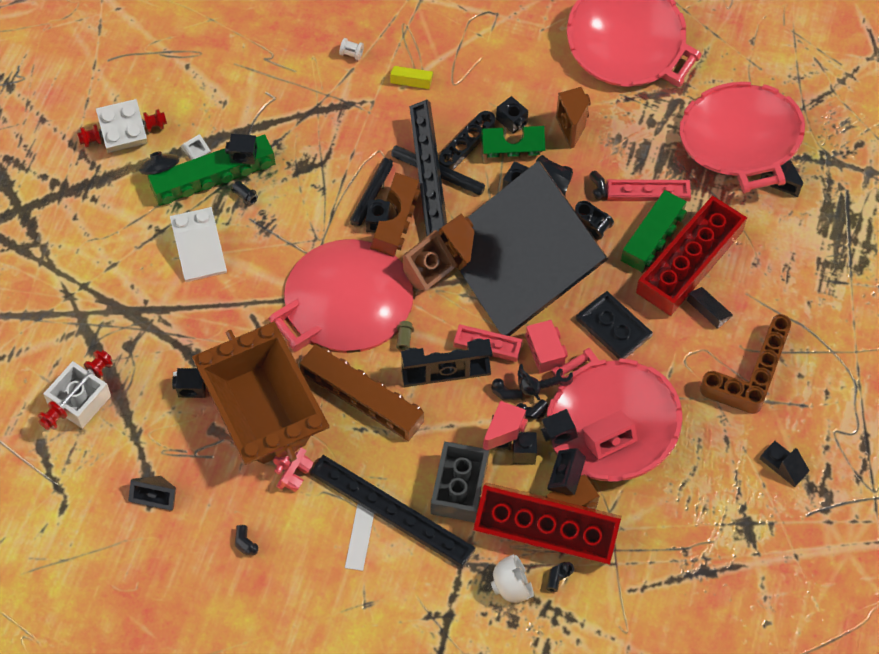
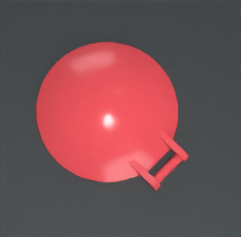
[567,0,702,87]
[680,82,805,194]
[269,239,413,353]
[547,347,682,482]

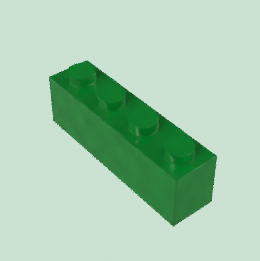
[621,190,687,273]

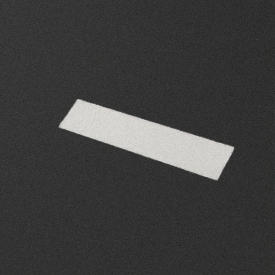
[345,504,374,571]

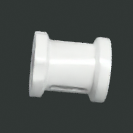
[339,38,364,60]

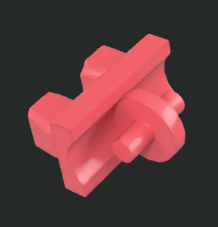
[273,447,314,492]

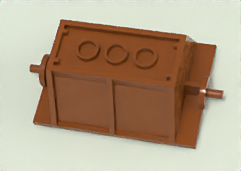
[192,321,330,465]

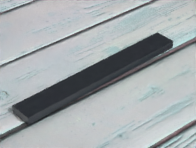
[409,100,447,236]
[310,455,476,569]

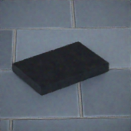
[576,291,653,359]

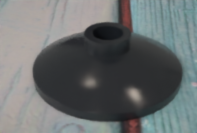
[139,151,179,175]

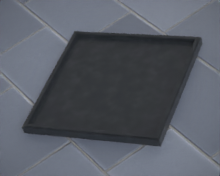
[460,161,608,336]

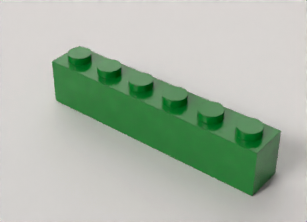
[148,134,276,206]

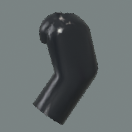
[589,171,607,200]
[491,379,522,401]
[517,399,549,420]
[235,525,259,556]
[546,562,574,592]

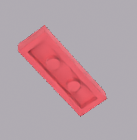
[453,324,523,362]

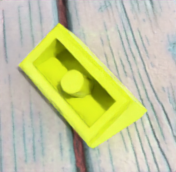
[390,66,433,89]

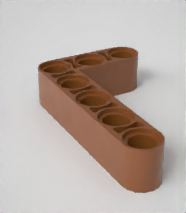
[700,314,791,414]

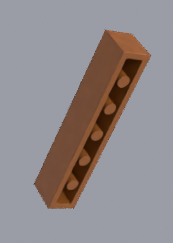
[299,344,424,442]

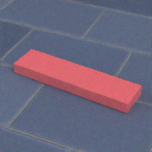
[606,179,691,201]

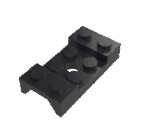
[401,338,493,387]

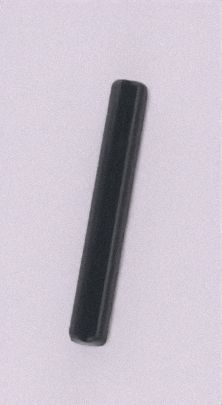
[350,158,393,227]

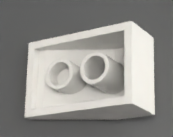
[170,207,227,282]

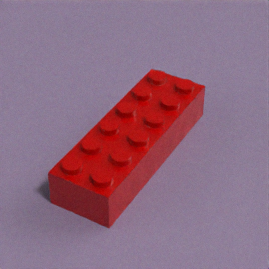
[636,195,747,316]
[473,482,622,565]

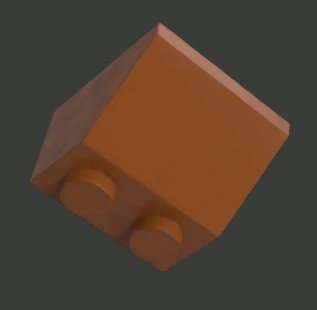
[556,87,591,149]
[438,213,474,271]

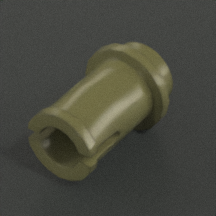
[396,321,414,350]

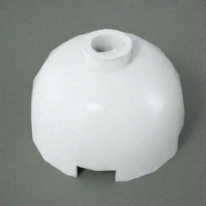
[491,554,534,603]

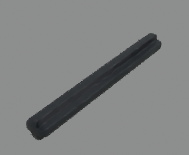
[391,145,485,195]

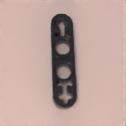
[439,111,495,170]

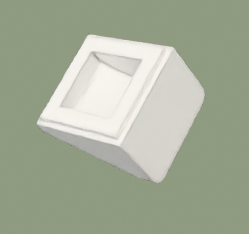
[180,134,211,160]

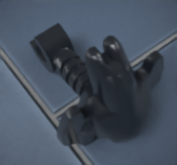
[517,364,573,400]

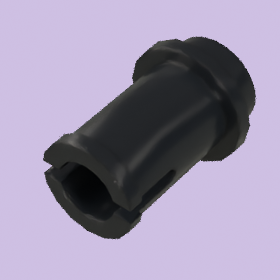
[231,181,258,205]

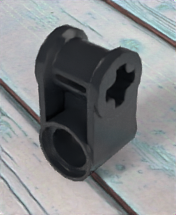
[575,201,614,240]

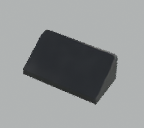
[687,287,733,329]
[547,448,586,495]

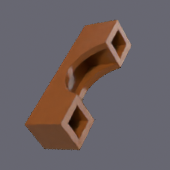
[370,172,420,257]

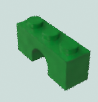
[481,126,545,158]

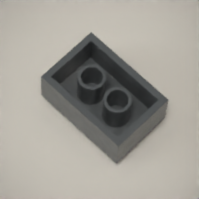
[431,441,489,523]

